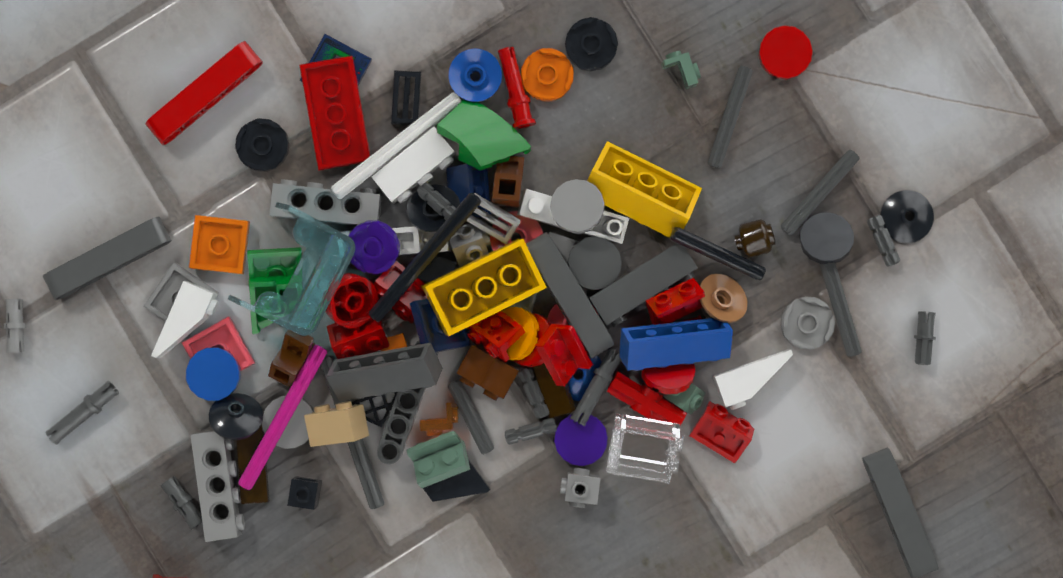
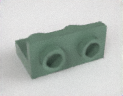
[406,431,470,488]

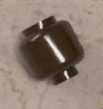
[734,219,776,257]

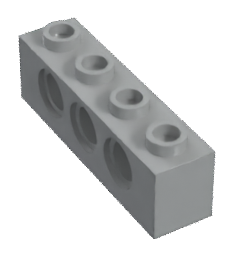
[269,179,382,226]
[191,430,245,542]

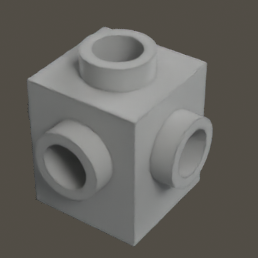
[450,224,491,267]
[560,468,600,508]

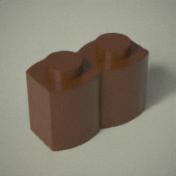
[457,345,519,401]

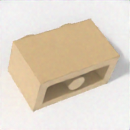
[304,401,369,447]

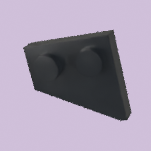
[423,459,491,502]

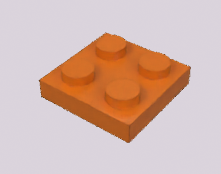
[189,215,250,274]

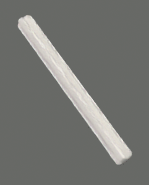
[331,92,461,199]

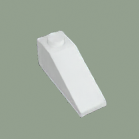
[151,281,219,358]
[712,349,793,410]

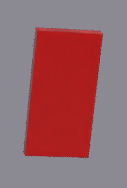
[299,56,371,171]

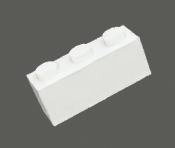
[372,127,455,204]

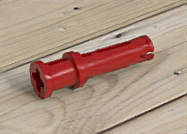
[498,47,536,130]

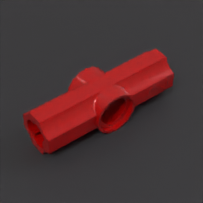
[606,371,687,433]

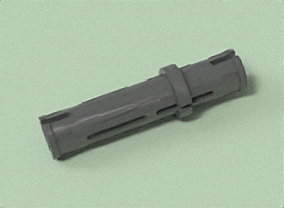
[570,348,621,426]
[45,381,119,445]

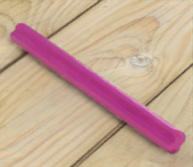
[238,345,327,490]

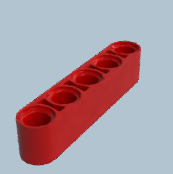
[145,41,263,145]

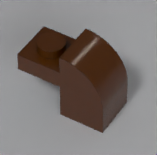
[492,156,524,207]
[268,326,315,388]

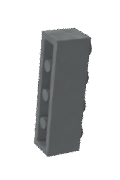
[589,243,698,327]
[326,343,443,402]

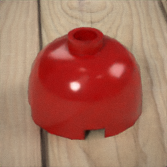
[323,273,378,329]

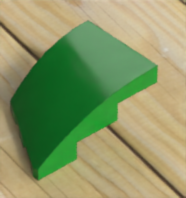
[437,99,531,171]
[247,247,305,334]

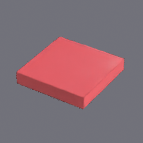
[182,316,256,371]

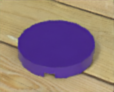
[346,220,400,274]
[554,413,608,466]

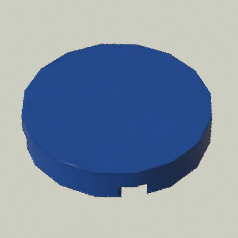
[186,348,241,401]

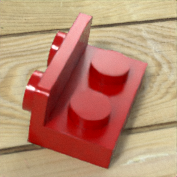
[374,261,428,323]
[646,278,705,325]
[467,311,525,362]
[326,315,390,359]
[535,324,593,387]
[689,401,755,463]

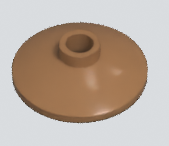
[700,274,748,323]

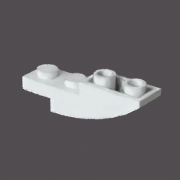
[517,189,629,244]

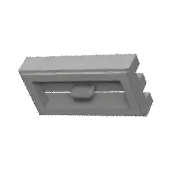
[466,193,521,244]

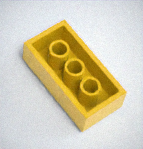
[422,239,547,336]

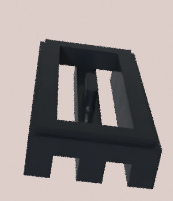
[391,70,421,125]

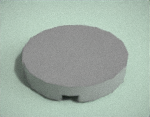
[550,179,605,234]
[780,296,835,350]
[262,396,314,449]

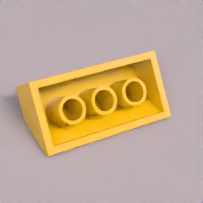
[587,141,702,237]

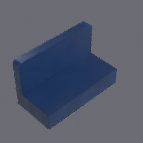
[446,164,491,219]

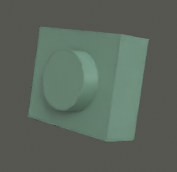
[661,51,701,90]
[658,383,706,415]

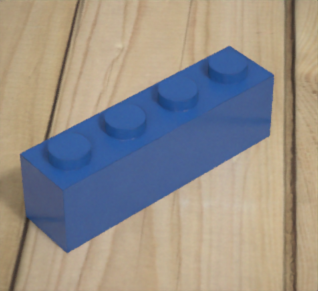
[619,318,733,371]

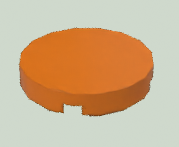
[521,48,573,102]

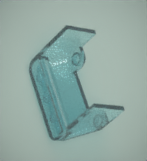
[228,202,355,336]

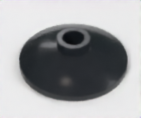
[407,184,460,232]
[880,190,934,243]
[209,393,263,440]

